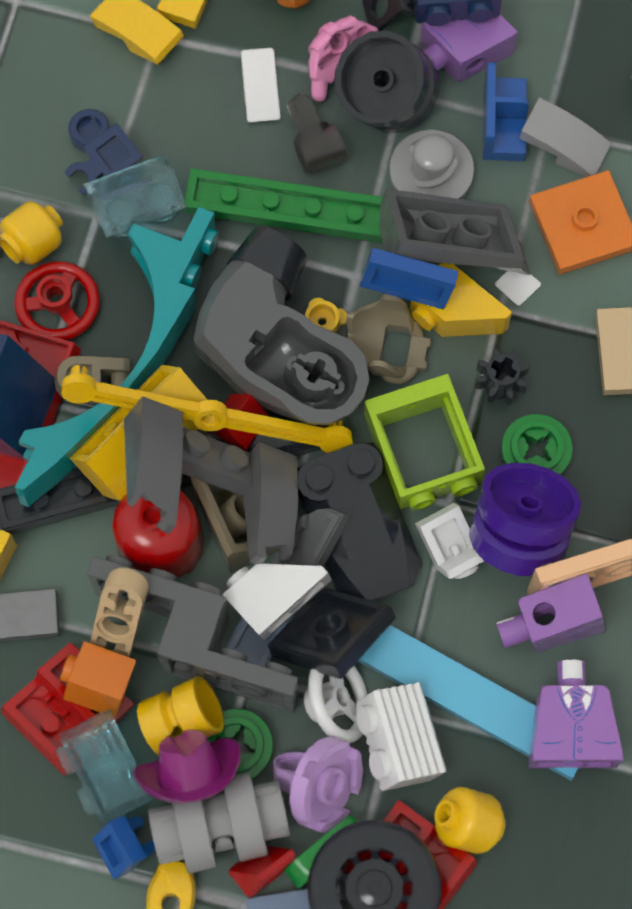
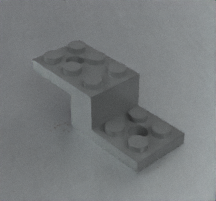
[86,555,299,713]

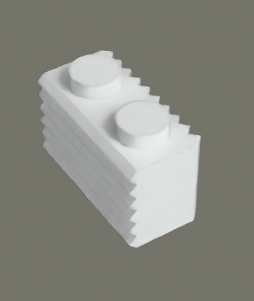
[356,682,447,791]

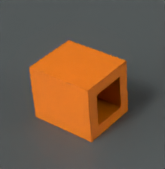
[60,641,136,718]

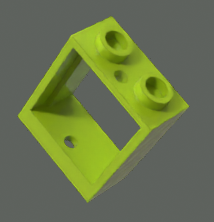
[364,374,485,511]

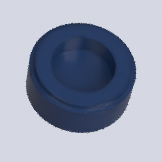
[68,109,111,153]

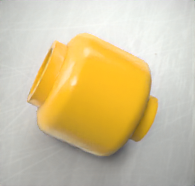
[0,201,63,265]
[434,787,505,854]

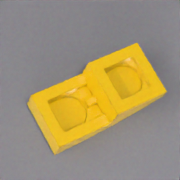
[90,0,184,65]

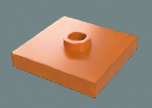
[528,170,632,275]

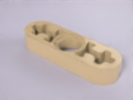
[90,568,149,658]

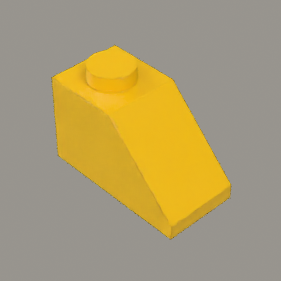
[410,263,512,337]

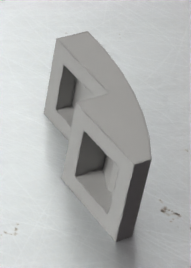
[519,97,611,177]

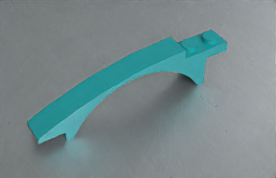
[15,207,220,507]

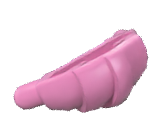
[308,16,378,102]

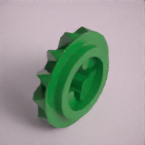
[502,414,573,475]
[207,709,273,779]

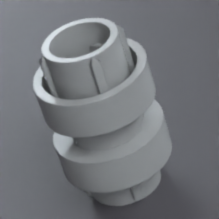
[148,771,290,874]

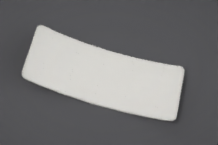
[241,48,280,122]

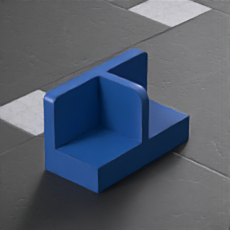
[483,62,529,161]

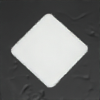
[495,271,541,306]

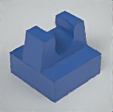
[92,815,156,880]

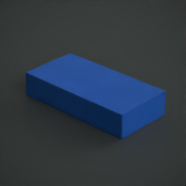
[359,248,458,309]

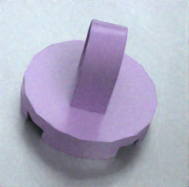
[273,736,363,833]

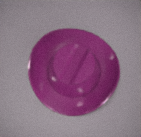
[133,730,241,804]

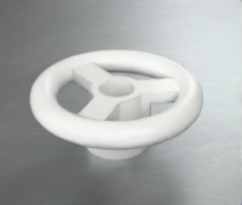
[304,666,368,743]

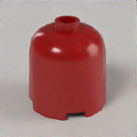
[112,491,205,579]

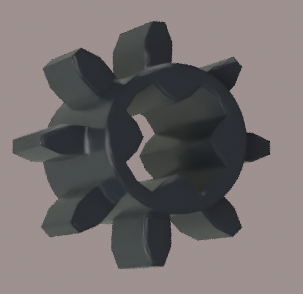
[475,348,529,405]

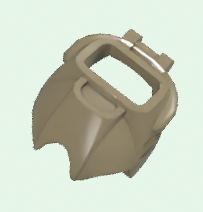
[346,294,432,384]

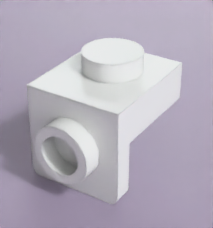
[415,503,484,579]

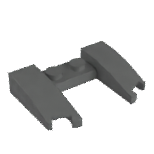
[124,396,298,564]

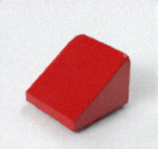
[228,845,296,898]

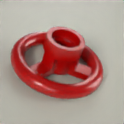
[14,261,100,340]

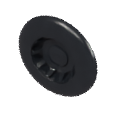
[307,820,442,909]

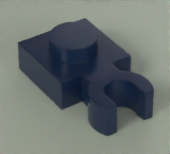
[65,123,143,196]

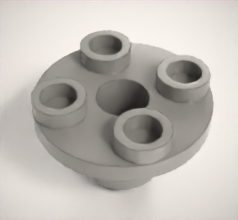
[389,130,474,199]

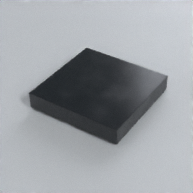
[267,587,396,679]

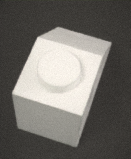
[222,564,332,641]

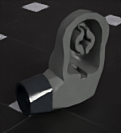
[194,226,369,426]

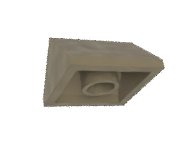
[190,477,279,573]

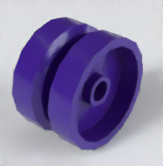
[469,463,581,576]

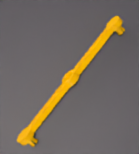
[61,365,353,453]

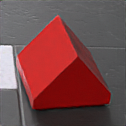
[209,394,269,451]

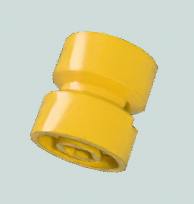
[137,676,224,755]

